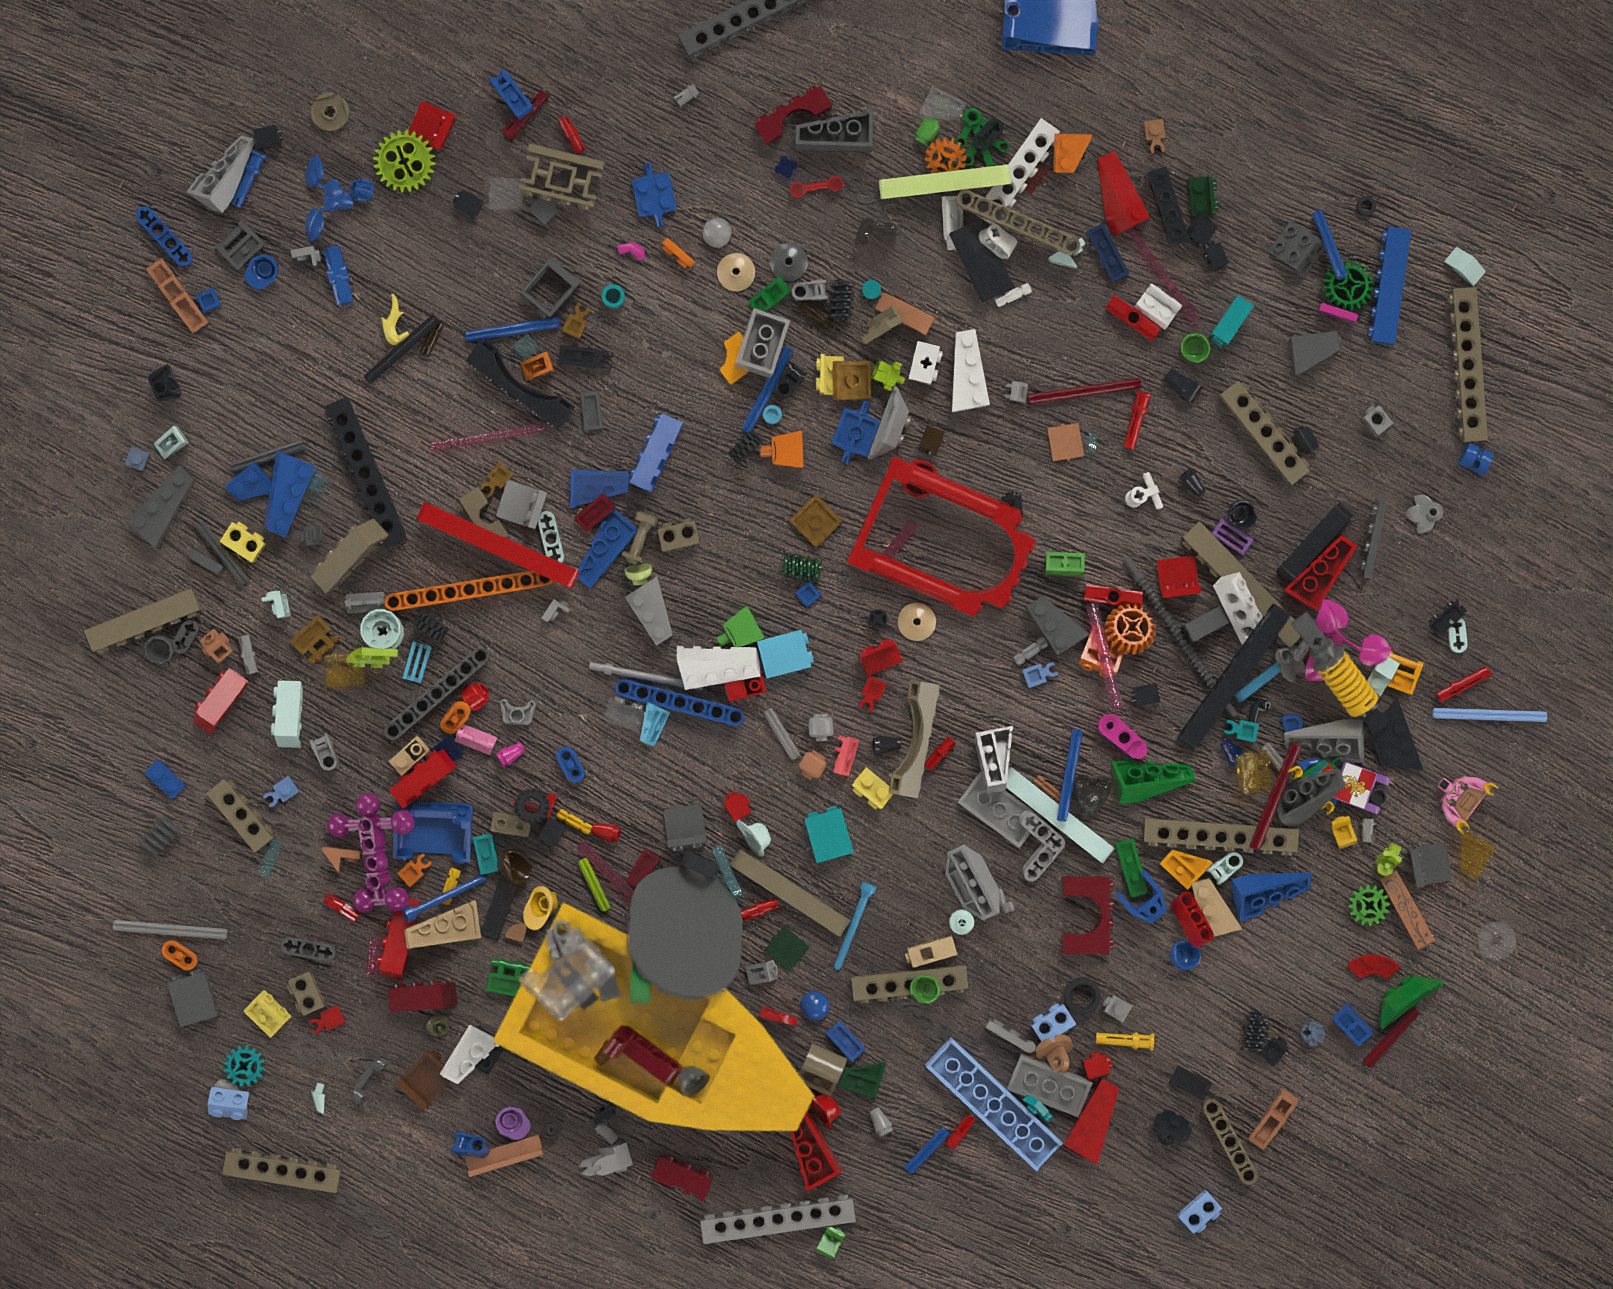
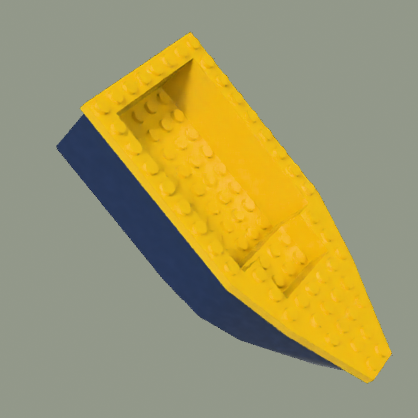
[493,903,814,1131]

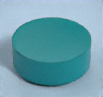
[862,280,881,300]

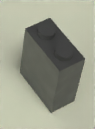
[167,969,220,1027]

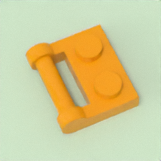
[1387,651,1423,695]

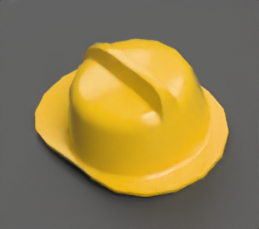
[523,886,558,930]

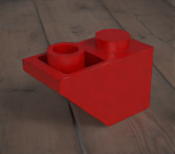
[725,674,766,702]

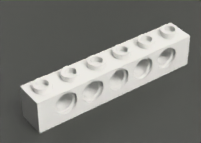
[976,118,1060,226]

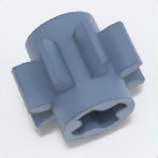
[1301,1021,1325,1046]

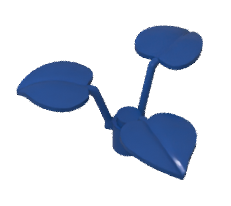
[305,154,353,243]

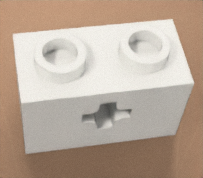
[908,341,942,385]

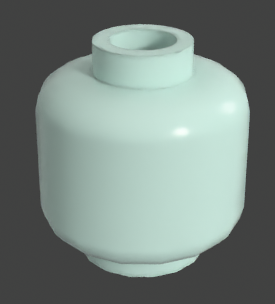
[949,909,974,935]

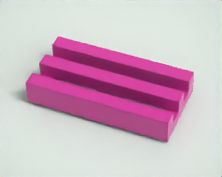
[1317,303,1358,323]

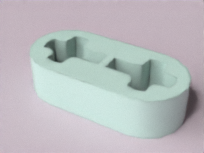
[1447,618,1467,653]

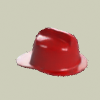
[809,1094,841,1129]

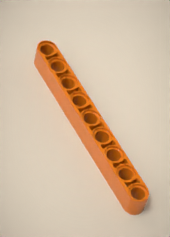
[384,571,554,611]

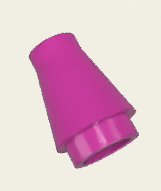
[496,742,525,767]

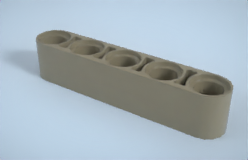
[1202,1098,1258,1185]

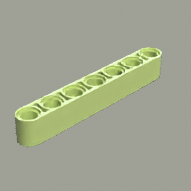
[878,165,1011,199]

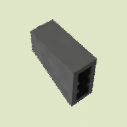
[1289,331,1342,376]
[1182,604,1231,642]

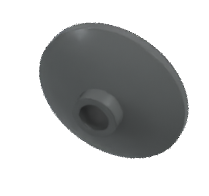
[770,243,808,282]

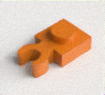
[397,854,432,887]

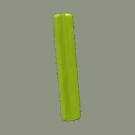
[578,858,610,912]

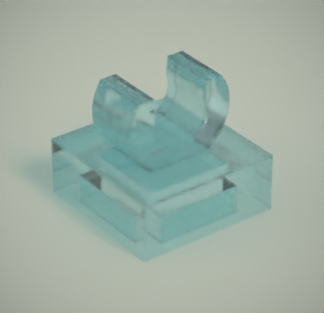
[307,469,329,493]

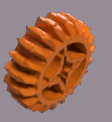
[1105,603,1156,655]

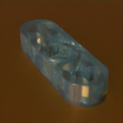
[712,844,743,899]

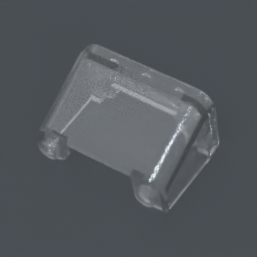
[519,928,614,1019]

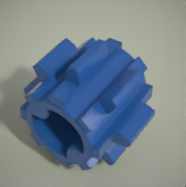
[350,178,374,202]

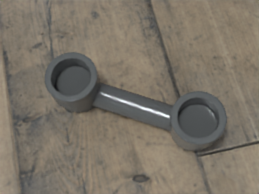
[352,1058,387,1106]

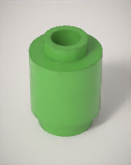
[915,116,941,146]

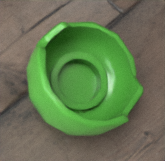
[1181,333,1210,363]
[910,974,941,1004]

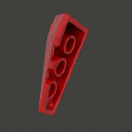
[1097,150,1150,236]

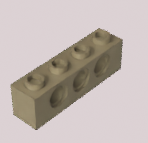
[206,778,275,853]

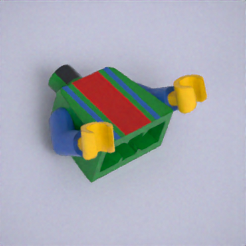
[1288,757,1344,815]

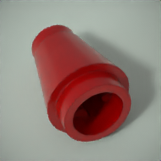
[591,823,621,843]

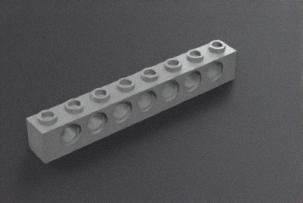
[700,1194,856,1244]

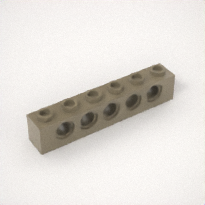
[1219,380,1310,486]
[851,964,968,1004]
[222,1148,342,1193]

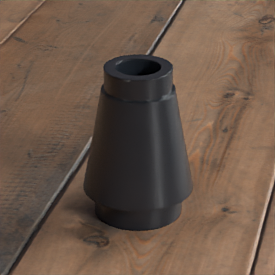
[1179,468,1206,497]
[872,735,901,754]

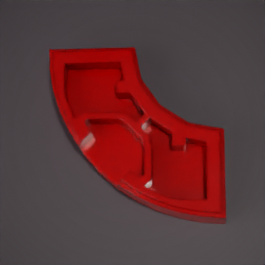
[1346,954,1401,979]

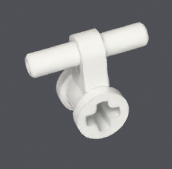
[1125,472,1163,510]

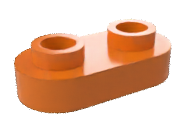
[662,237,695,268]
[440,701,471,734]
[162,940,198,970]

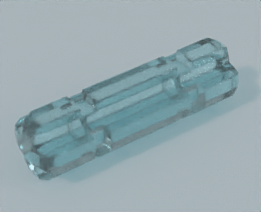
[259,839,282,876]

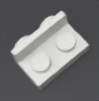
[1134,284,1182,330]

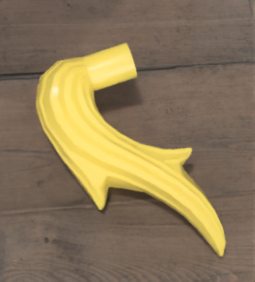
[381,293,409,345]

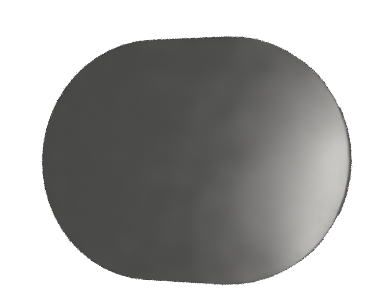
[627,867,743,1000]

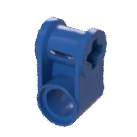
[451,1132,490,1158]

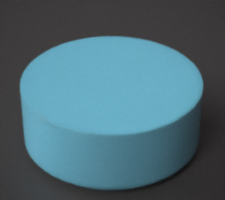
[763,405,782,424]

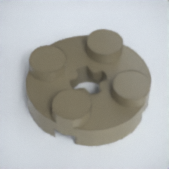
[311,92,350,132]

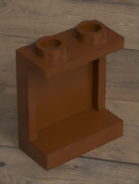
[395,1049,451,1110]

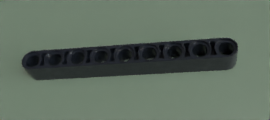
[1177,603,1291,751]

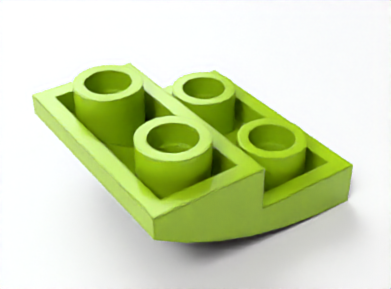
[347,648,398,668]

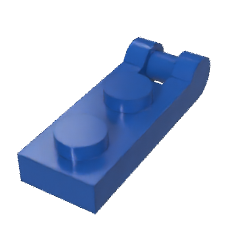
[489,69,535,120]

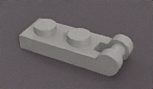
[985,1019,1036,1053]

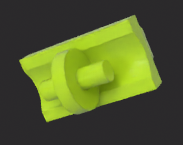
[1374,843,1402,876]

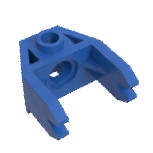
[1115,870,1167,923]

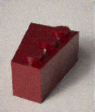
[388,980,458,1012]

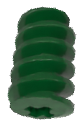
[782,553,823,582]

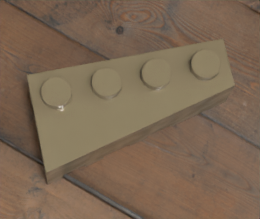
[311,519,389,593]

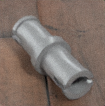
[237,635,258,675]

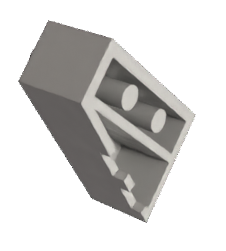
[974,726,1013,794]

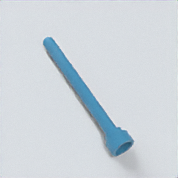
[834,882,877,970]

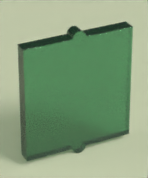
[764,926,810,971]

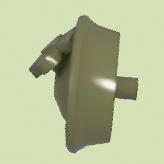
[426,1015,450,1036]

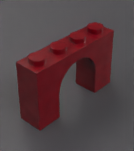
[1062,876,1113,954]

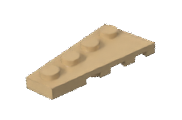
[404,900,481,949]

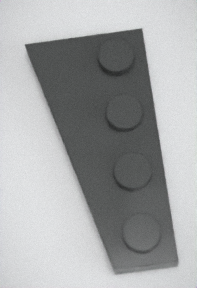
[1360,495,1387,579]

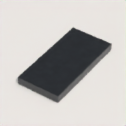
[949,219,1015,303]

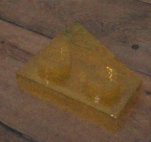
[1460,829,1496,880]

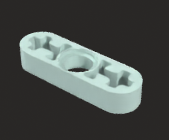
[538,511,564,563]

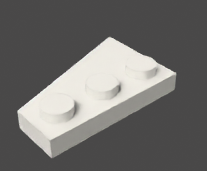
[440,1025,499,1084]

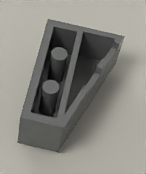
[1026,596,1090,655]

